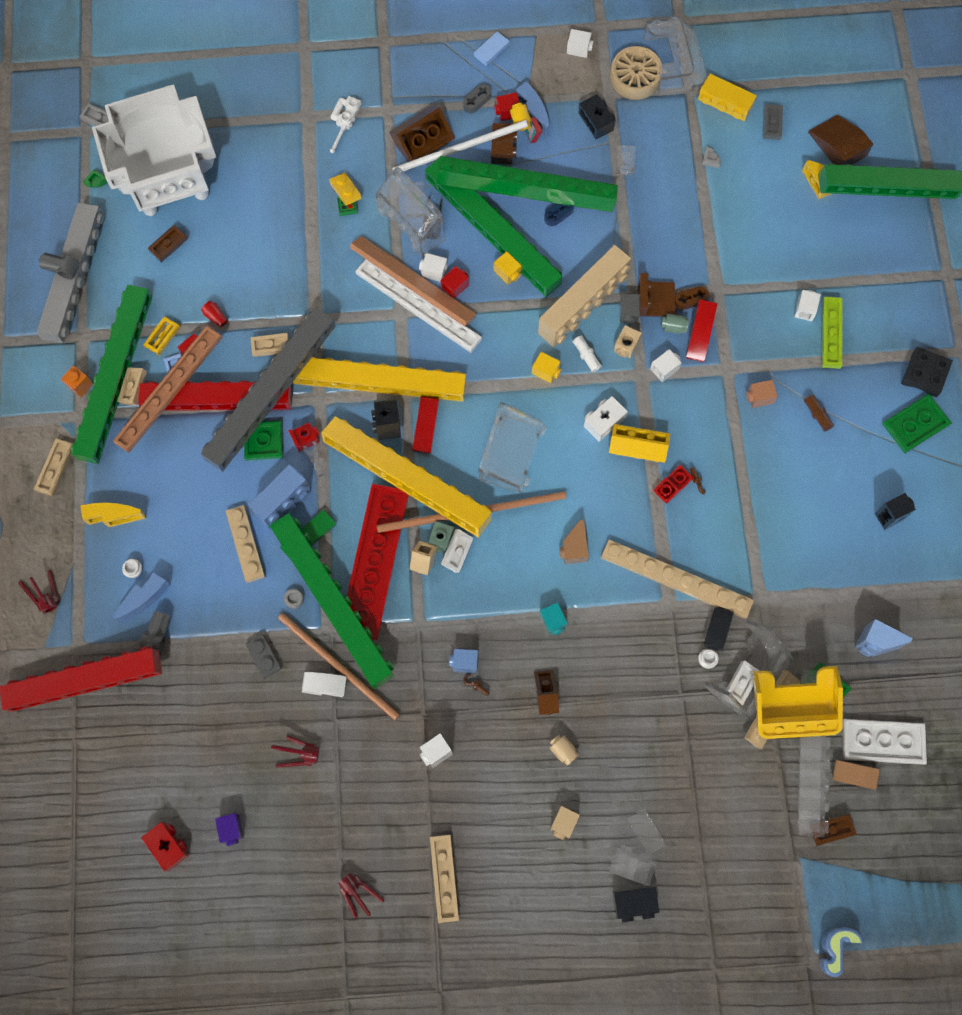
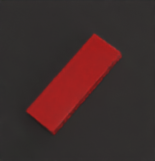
[412,397,439,454]

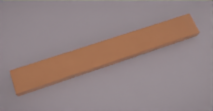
[350,236,476,327]
[113,326,223,453]

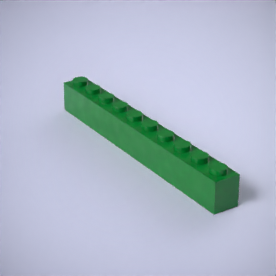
[436,156,618,212]
[425,158,562,297]
[71,285,153,464]
[269,513,394,690]

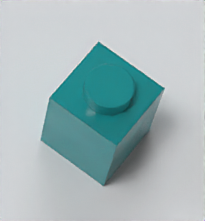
[539,603,568,636]

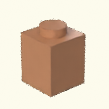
[746,380,778,408]

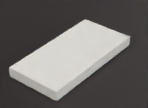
[843,719,927,765]

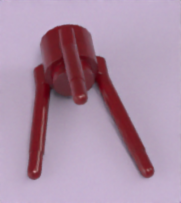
[18,570,59,614]
[271,735,319,768]
[338,873,384,918]

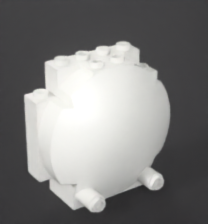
[92,84,216,216]

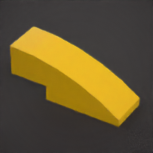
[80,503,146,527]

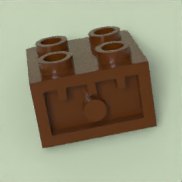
[638,273,675,317]

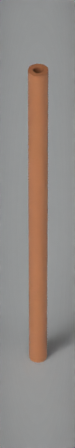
[278,613,400,720]

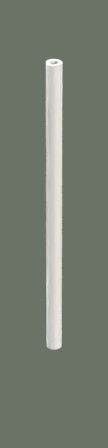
[392,120,528,175]

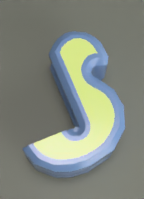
[819,926,864,977]

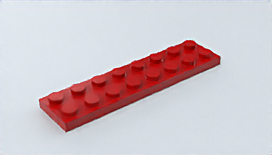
[347,484,409,640]

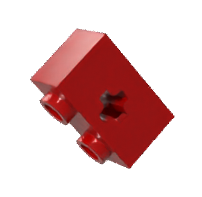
[141,822,189,871]

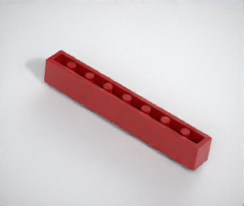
[138,380,292,411]
[0,646,162,712]

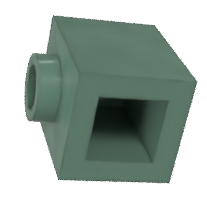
[428,521,454,554]

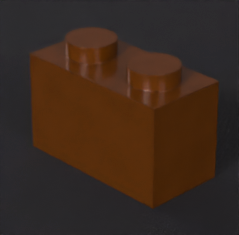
[491,123,517,164]

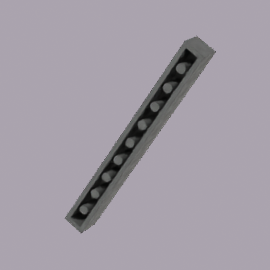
[201,307,336,472]

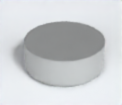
[284,589,304,609]

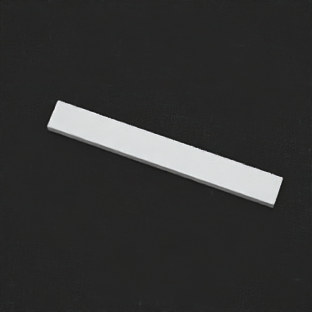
[355,259,482,353]

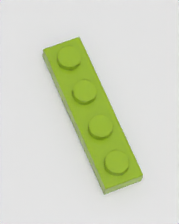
[822,297,842,369]

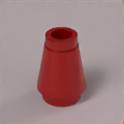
[201,301,228,328]

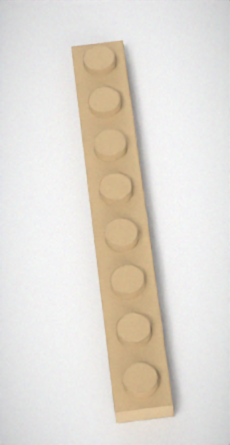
[601,540,754,619]

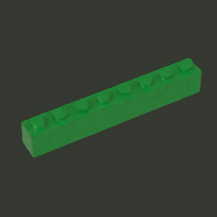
[818,164,962,199]

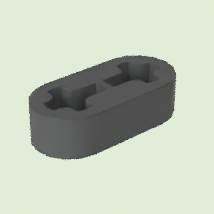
[463,84,491,113]

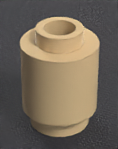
[550,735,579,766]

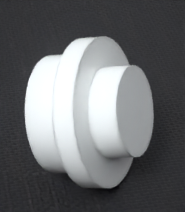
[122,559,142,578]
[698,649,719,669]

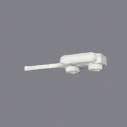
[330,96,362,153]

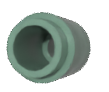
[661,313,689,334]

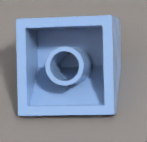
[855,619,913,657]

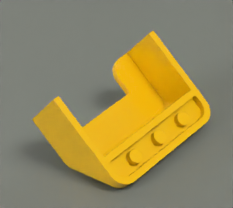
[753,666,843,739]

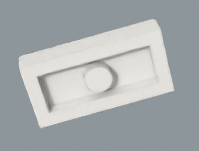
[441,529,473,573]
[723,660,759,706]

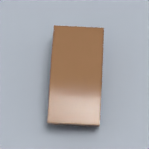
[833,760,880,790]

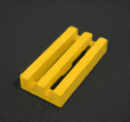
[143,316,180,356]

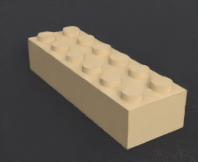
[538,245,631,347]

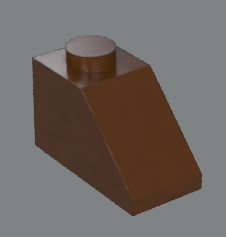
[534,670,559,715]

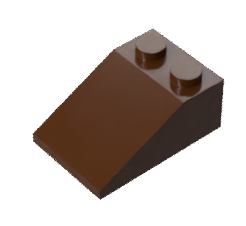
[808,115,873,165]

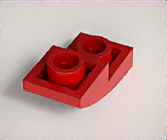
[653,465,694,504]

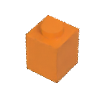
[61,366,93,397]

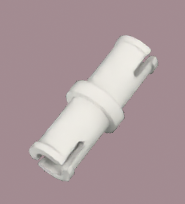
[572,335,602,373]

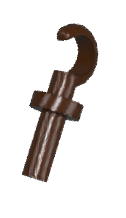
[690,467,706,495]
[463,674,490,696]

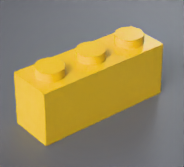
[698,74,757,122]
[609,424,670,463]

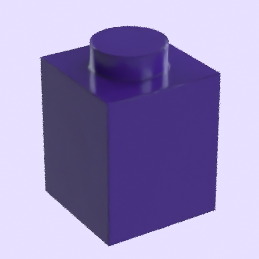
[215,813,244,846]

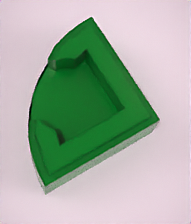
[83,169,108,188]

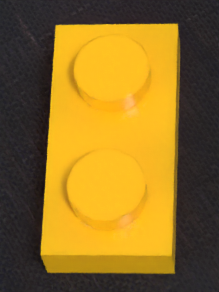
[329,172,361,206]

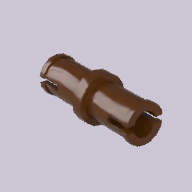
[804,395,834,432]

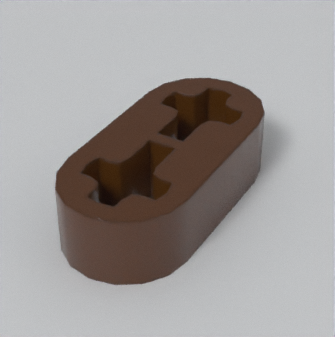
[675,286,709,310]

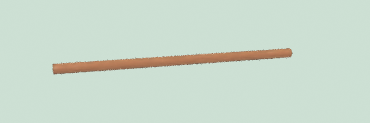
[377,491,566,533]

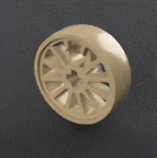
[610,46,663,100]

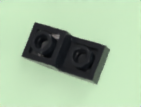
[703,607,734,652]

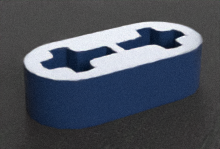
[544,203,574,226]

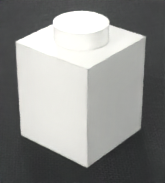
[567,29,594,58]
[419,253,448,282]
[794,290,821,321]
[650,349,681,382]

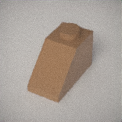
[559,520,589,564]

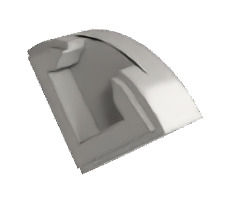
[702,146,721,168]

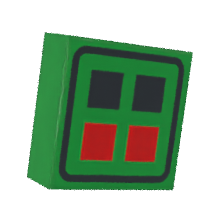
[337,197,357,216]

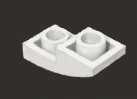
[301,672,346,697]

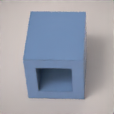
[449,649,478,673]

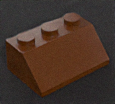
[389,105,455,162]

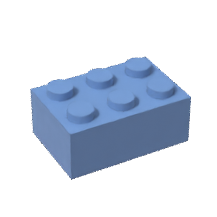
[248,464,311,531]

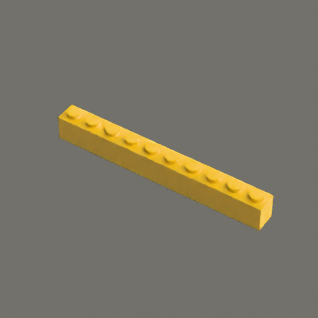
[292,357,466,402]
[322,416,492,538]

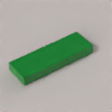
[280,510,336,560]

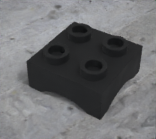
[901,347,953,398]

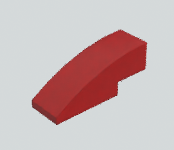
[686,300,718,362]

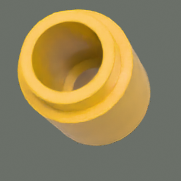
[510,103,531,131]

